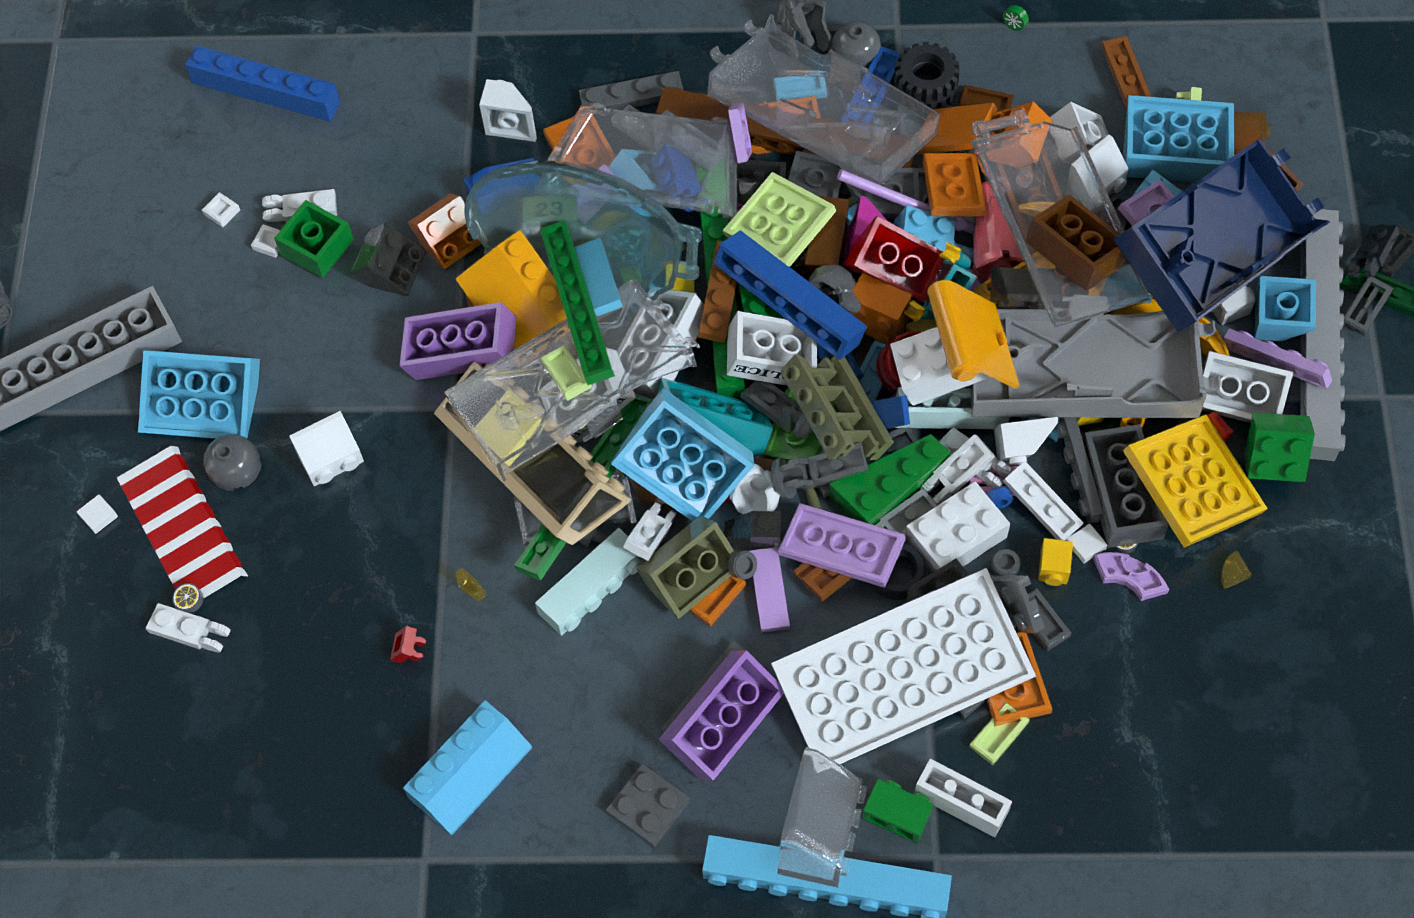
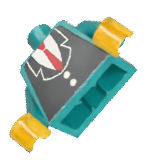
[904,242,977,322]

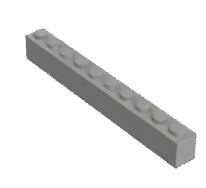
[1300,209,1345,461]

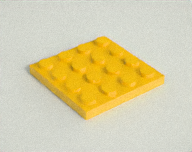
[1123,414,1268,548]

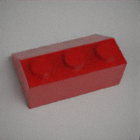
[844,216,944,302]

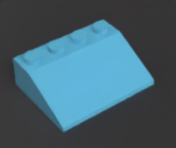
[1123,95,1234,182]
[138,350,260,438]
[611,388,754,521]

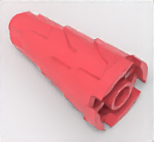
[973,181,1027,283]

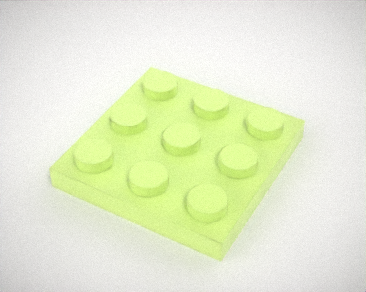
[723,172,836,267]

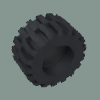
[894,42,960,113]

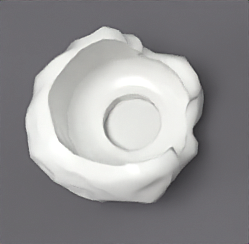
[729,463,780,520]

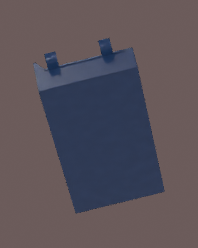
[1114,138,1330,333]

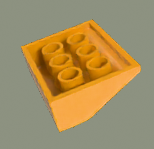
[456,230,570,368]

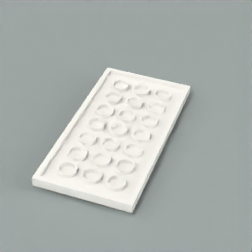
[771,568,1036,773]

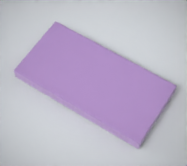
[778,503,906,588]

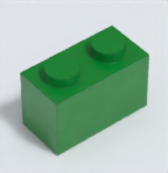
[862,779,934,844]

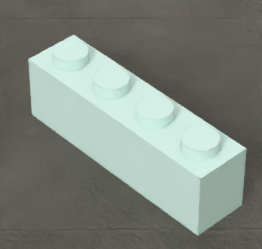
[896,387,1010,429]
[535,528,644,636]

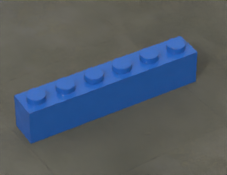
[185,45,340,122]
[714,230,867,360]

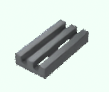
[1344,277,1393,336]

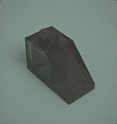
[724,511,781,551]

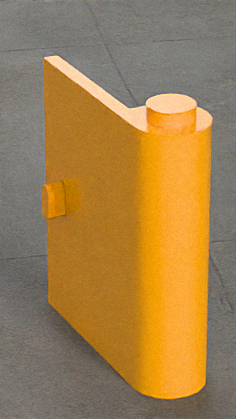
[927,280,1020,389]

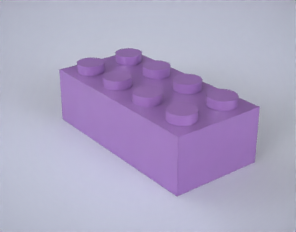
[400,302,517,380]
[659,650,784,780]

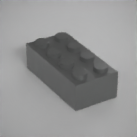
[1083,424,1169,548]

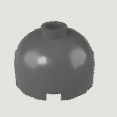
[831,21,881,73]
[203,434,261,491]

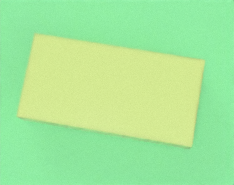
[540,345,592,401]
[969,703,1030,765]

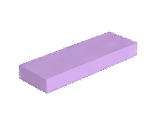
[749,547,790,633]

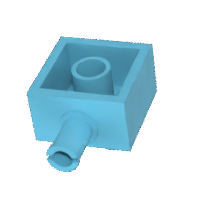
[894,205,974,263]

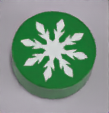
[1003,5,1029,31]

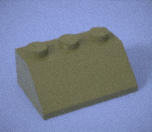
[636,515,734,619]

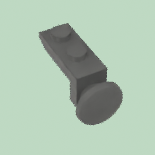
[741,380,814,438]
[771,443,868,499]

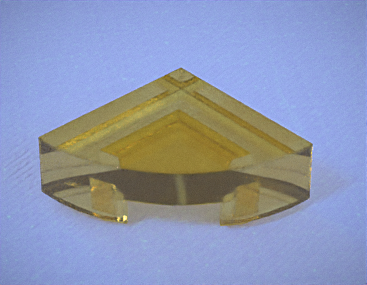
[1221,551,1252,589]
[455,567,486,601]

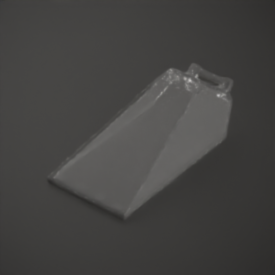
[970,109,1153,328]

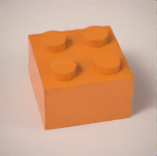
[848,273,912,344]

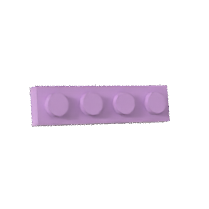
[1224,329,1332,389]

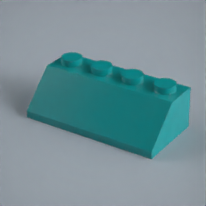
[657,377,773,456]

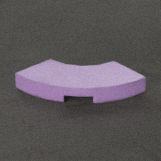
[1093,552,1169,601]

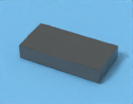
[1028,588,1071,651]

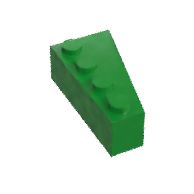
[829,434,951,525]

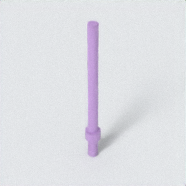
[837,169,975,234]

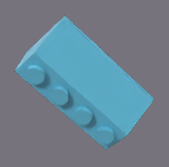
[403,700,532,836]

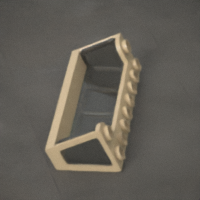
[434,361,631,545]

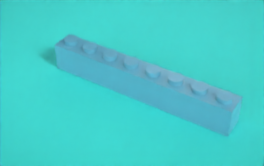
[702,835,952,918]

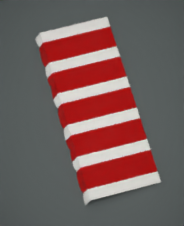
[117,446,248,598]

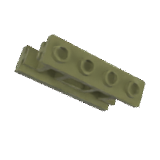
[781,354,894,460]

